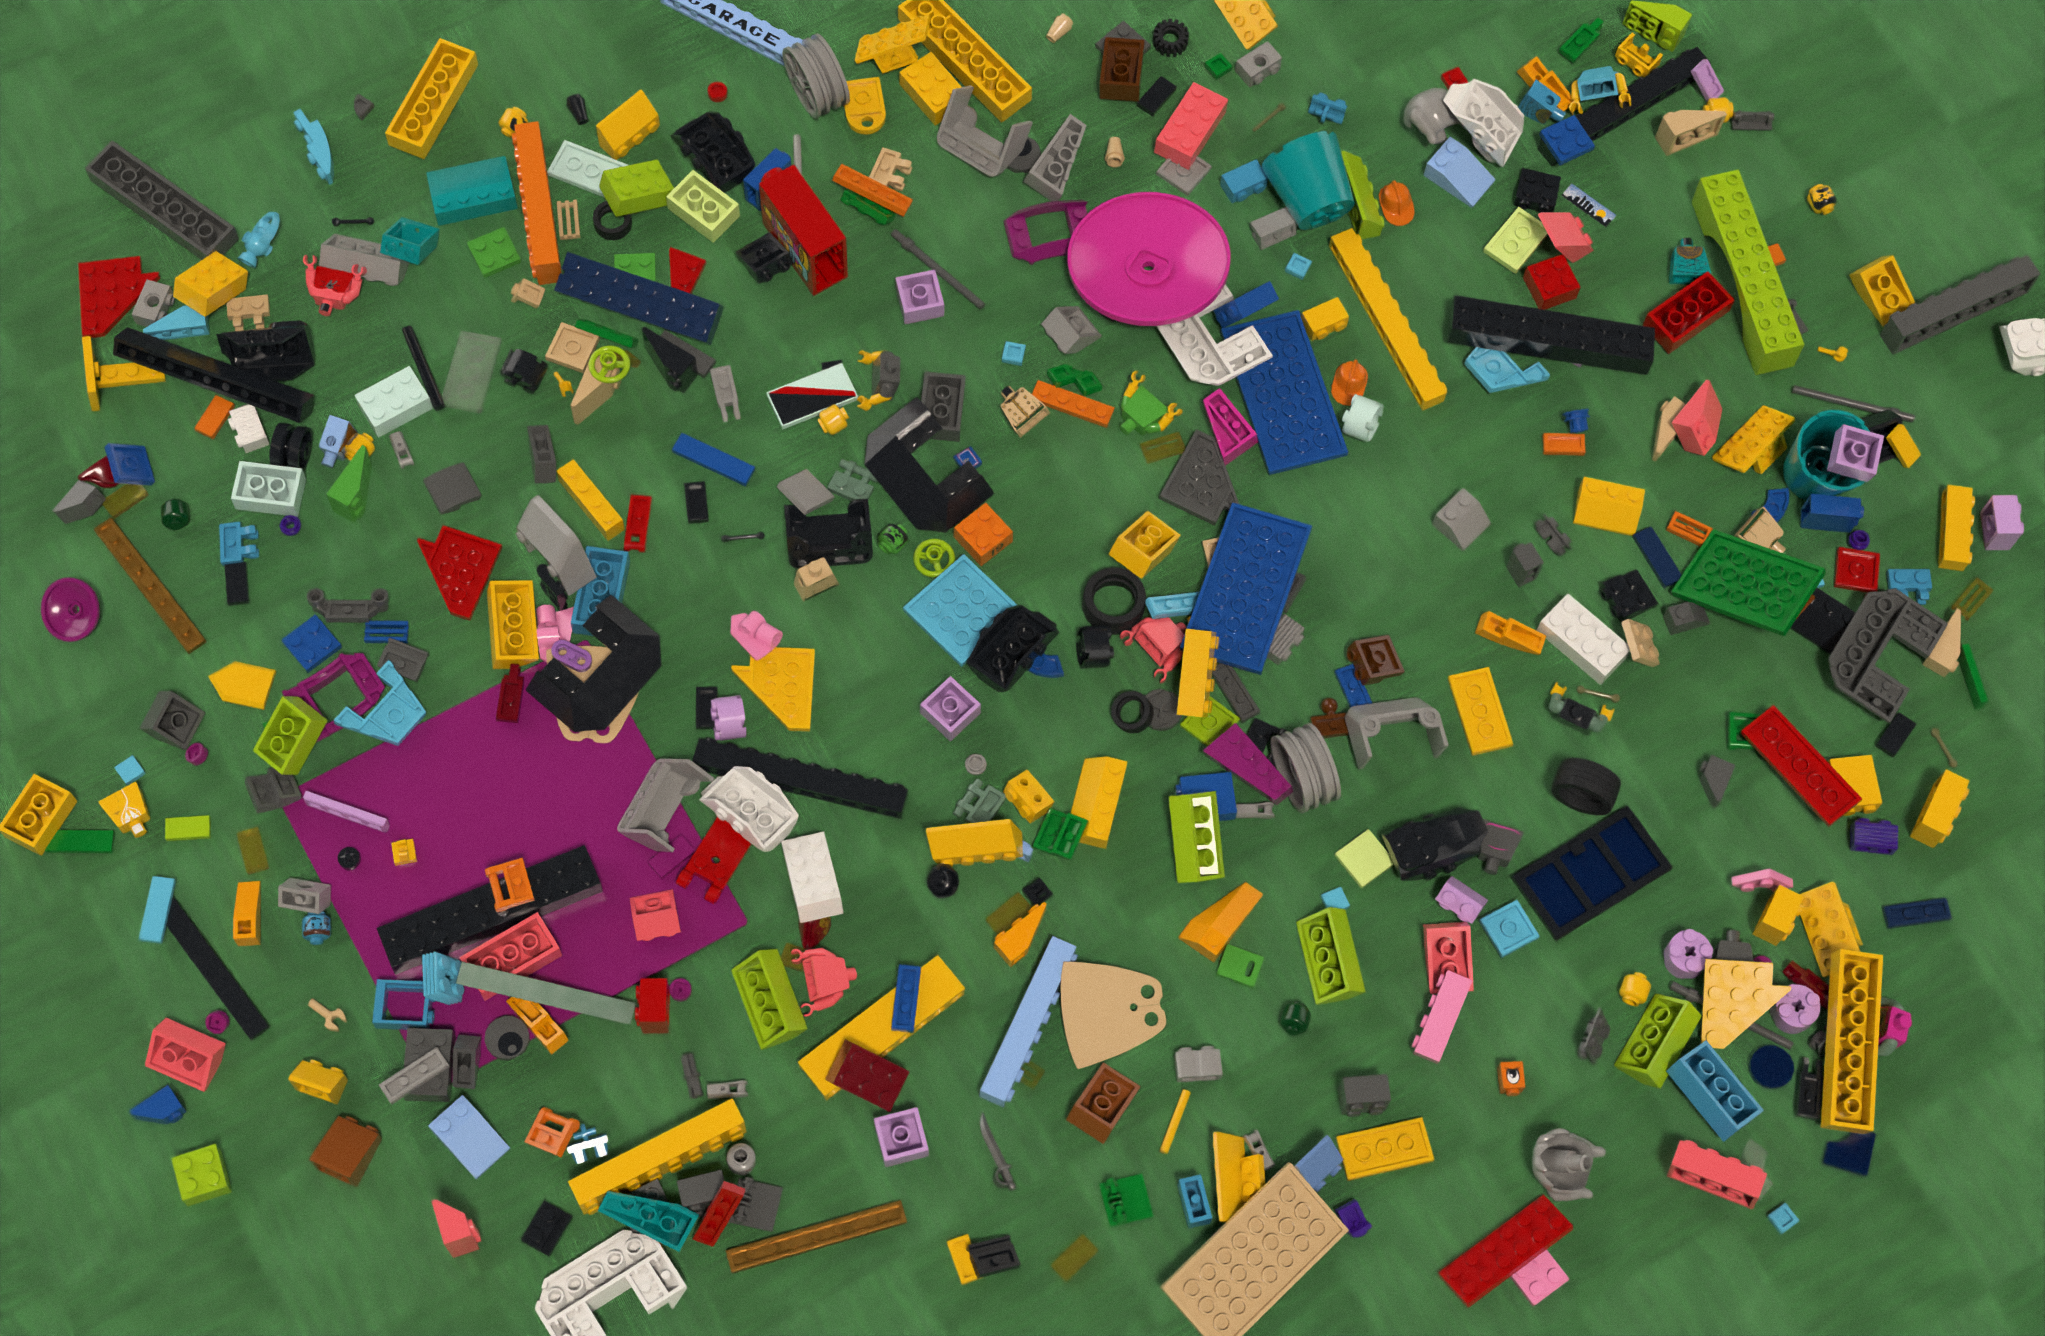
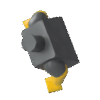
[857,350,901,411]

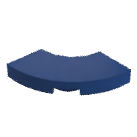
[1751,488,1789,523]
[1028,654,1064,678]

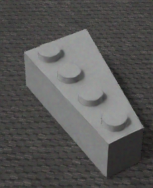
[1023,114,1087,201]

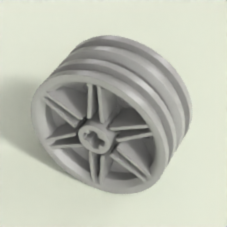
[782,33,850,119]
[1271,723,1341,814]

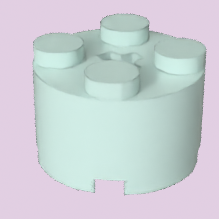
[1342,394,1384,442]

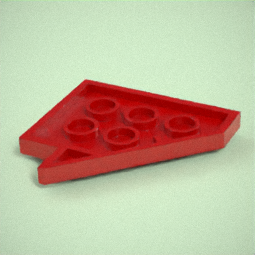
[78,256,160,338]
[417,525,502,621]

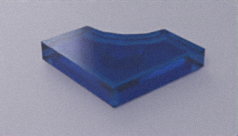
[1822,1132,1876,1177]

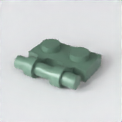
[827,459,878,501]
[953,779,1007,823]

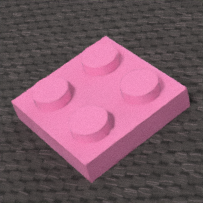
[1510,1250,1569,1307]

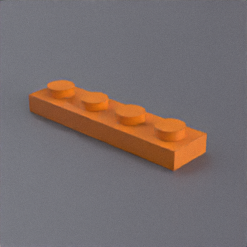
[832,164,913,217]
[1032,380,1115,428]

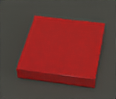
[1834,547,1880,593]

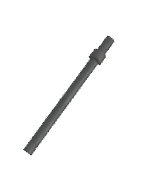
[891,229,986,310]
[1792,385,1915,423]
[1670,981,1794,1050]

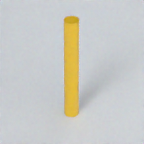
[1159,1089,1191,1154]

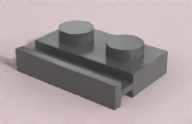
[377,638,430,683]

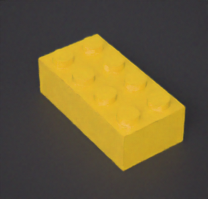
[1177,629,1219,717]

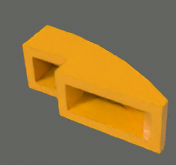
[1517,56,1573,111]
[1475,611,1546,655]
[506,997,569,1055]

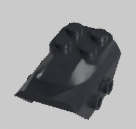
[670,111,756,192]
[216,320,315,381]
[967,604,1060,692]
[1381,807,1488,881]

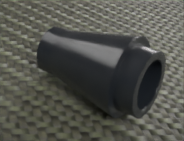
[566,94,589,125]

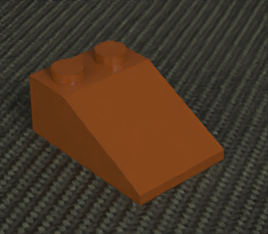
[1066,1063,1141,1144]

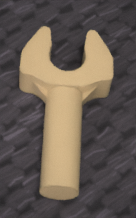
[308,999,347,1032]

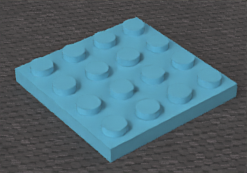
[903,554,1017,667]

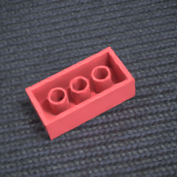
[1154,82,1229,170]
[460,912,562,1001]
[1667,1140,1767,1210]

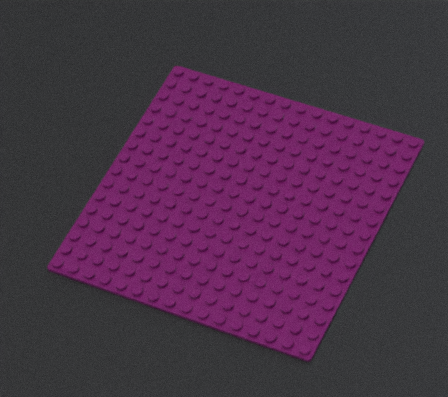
[282,640,747,1083]

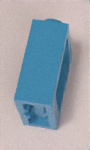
[372,979,436,1030]

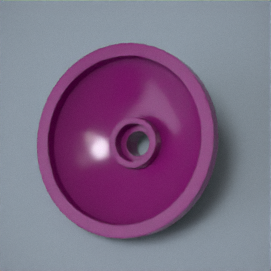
[41,578,100,642]

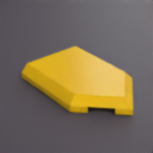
[208,661,277,710]

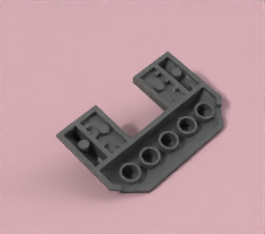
[1827,588,1948,723]

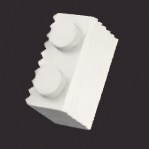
[228,404,269,453]

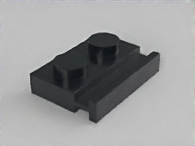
[521,1201,573,1257]
[966,1235,1021,1279]

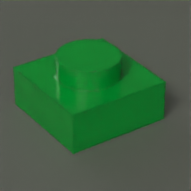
[1205,52,1233,80]

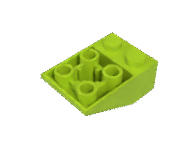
[1622,0,1693,52]

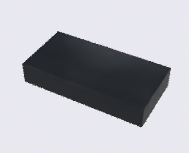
[1137,76,1177,117]
[684,481,709,524]
[224,562,250,606]
[696,687,718,729]
[1875,712,1917,758]

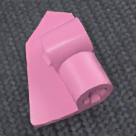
[536,605,574,662]
[730,611,783,660]

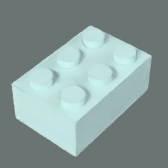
[354,366,433,438]
[231,461,306,517]

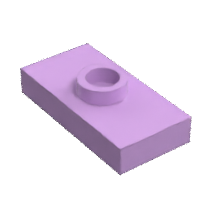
[1691,59,1724,101]

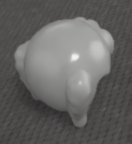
[1404,88,1465,144]
[1532,1128,1606,1201]

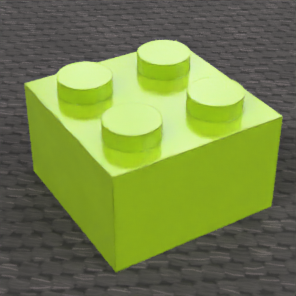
[171,1144,232,1206]

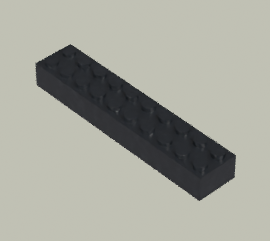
[1447,295,1655,375]
[376,845,603,975]

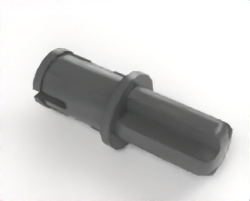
[681,1053,704,1099]

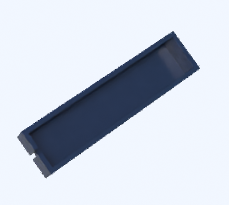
[554,252,724,346]

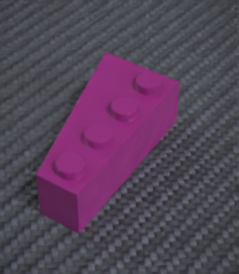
[1203,723,1294,805]

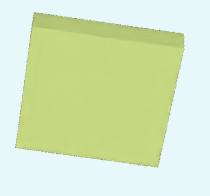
[1334,829,1394,889]

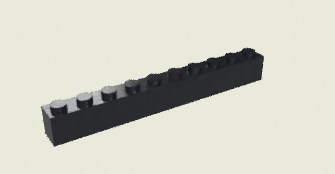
[1537,47,1711,166]
[113,327,314,423]
[692,738,908,820]

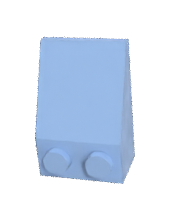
[1423,137,1495,208]
[428,1095,510,1180]

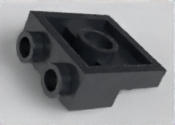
[1514,168,1561,213]
[736,232,793,284]
[1600,569,1658,624]

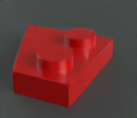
[669,247,707,294]

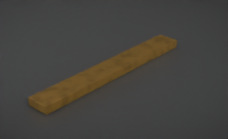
[93,517,207,654]
[726,1200,907,1274]

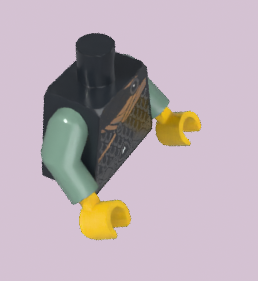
[1549,682,1615,736]

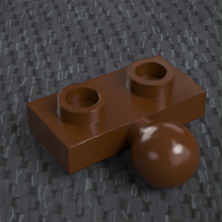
[1310,698,1349,739]

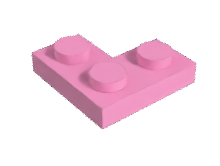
[1732,869,1793,892]

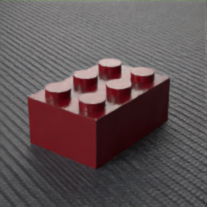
[825,1039,910,1112]

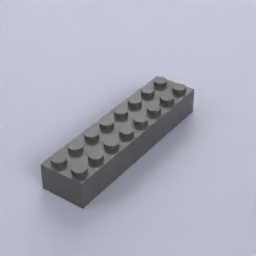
[84,141,239,260]
[1880,255,2041,355]

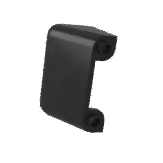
[784,499,873,569]

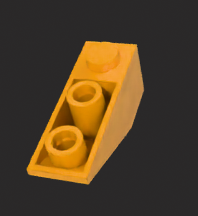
[233,881,261,946]
[994,902,1047,968]

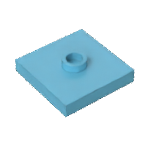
[1479,900,1540,958]

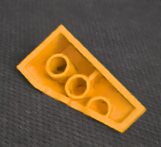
[1178,882,1263,963]

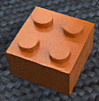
[954,503,1013,566]

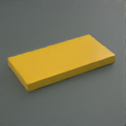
[1447,667,1513,756]
[1336,1117,1434,1181]

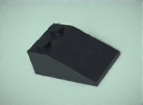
[642,326,698,394]

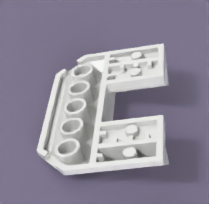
[1156,284,1273,386]
[535,1230,687,1336]

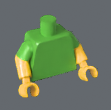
[1119,371,1182,436]

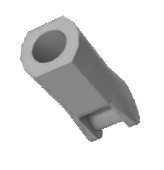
[389,431,414,469]
[1236,802,1275,819]
[707,1080,748,1099]
[1243,1129,1275,1171]

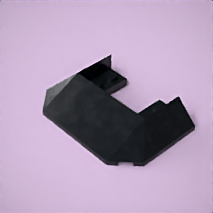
[865,397,995,533]
[525,595,662,732]

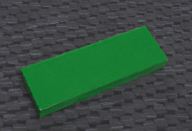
[575,319,639,348]
[1958,643,1988,710]
[45,830,115,854]

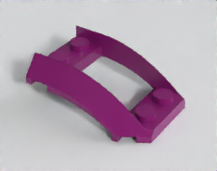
[1004,199,1087,265]
[282,653,385,742]

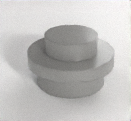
[965,754,987,775]

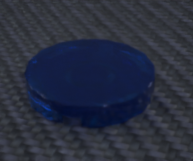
[1749,1045,1794,1090]

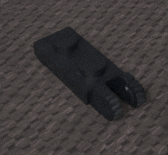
[1795,1057,1823,1121]

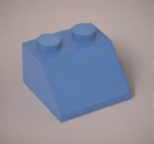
[1295,1135,1343,1193]

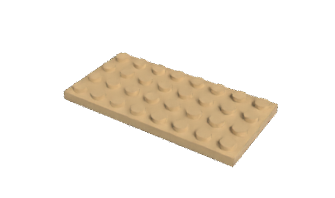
[1160,1162,1349,1336]

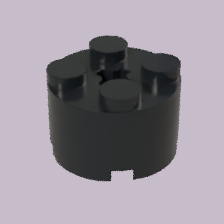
[500,349,548,394]
[1076,625,1114,669]

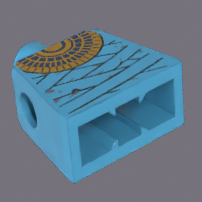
[1518,80,1566,124]

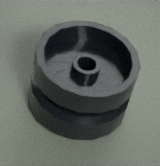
[269,423,313,472]

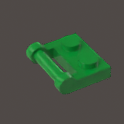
[1727,712,1761,751]

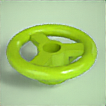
[588,345,630,383]
[913,539,955,578]

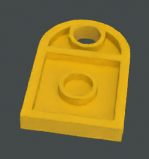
[844,77,886,135]

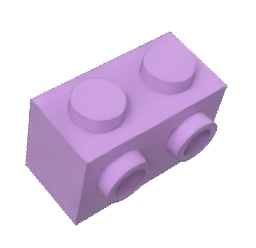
[1435,876,1488,924]

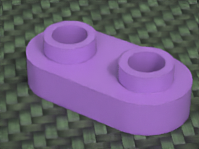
[551,640,592,672]

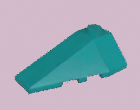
[598,1191,699,1252]

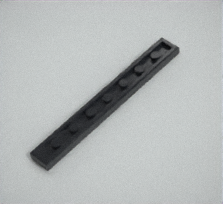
[166,897,270,1041]

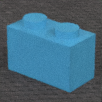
[1220,159,1268,203]
[1177,1174,1212,1229]

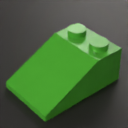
[326,445,372,523]

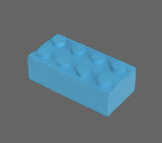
[571,546,630,636]
[1666,1040,1764,1142]

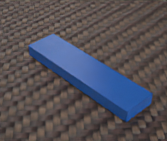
[672,433,755,487]

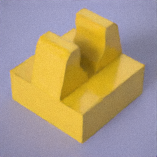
[391,839,417,866]

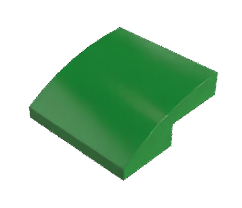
[1033,808,1088,860]

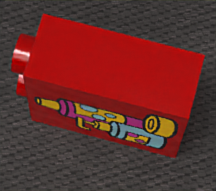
[759,164,848,296]

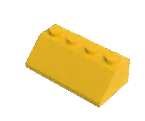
[487,580,539,669]
[1071,756,1128,849]
[926,819,1023,867]

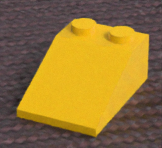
[1849,255,1915,328]

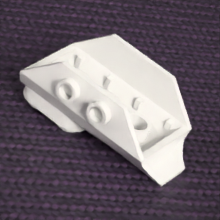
[1443,79,1525,167]
[1999,318,2045,376]
[699,766,799,852]

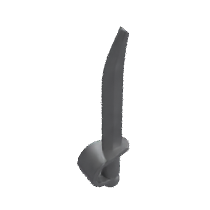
[980,1112,1016,1191]

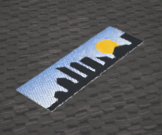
[1561,184,1616,227]

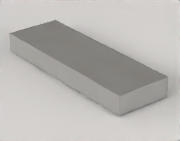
[379,1047,450,1105]

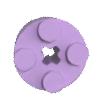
[710,695,746,741]
[1664,929,1713,979]
[1770,984,1820,1034]

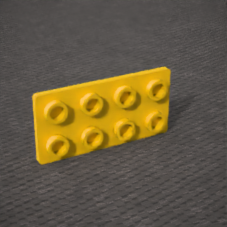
[1214,0,1278,50]
[854,14,931,74]
[1712,405,1795,474]
[1800,882,1863,977]
[1213,1131,1265,1223]

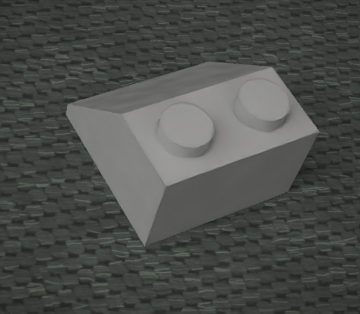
[1041,306,1102,354]
[1432,488,1491,551]

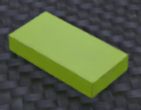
[165,815,211,841]

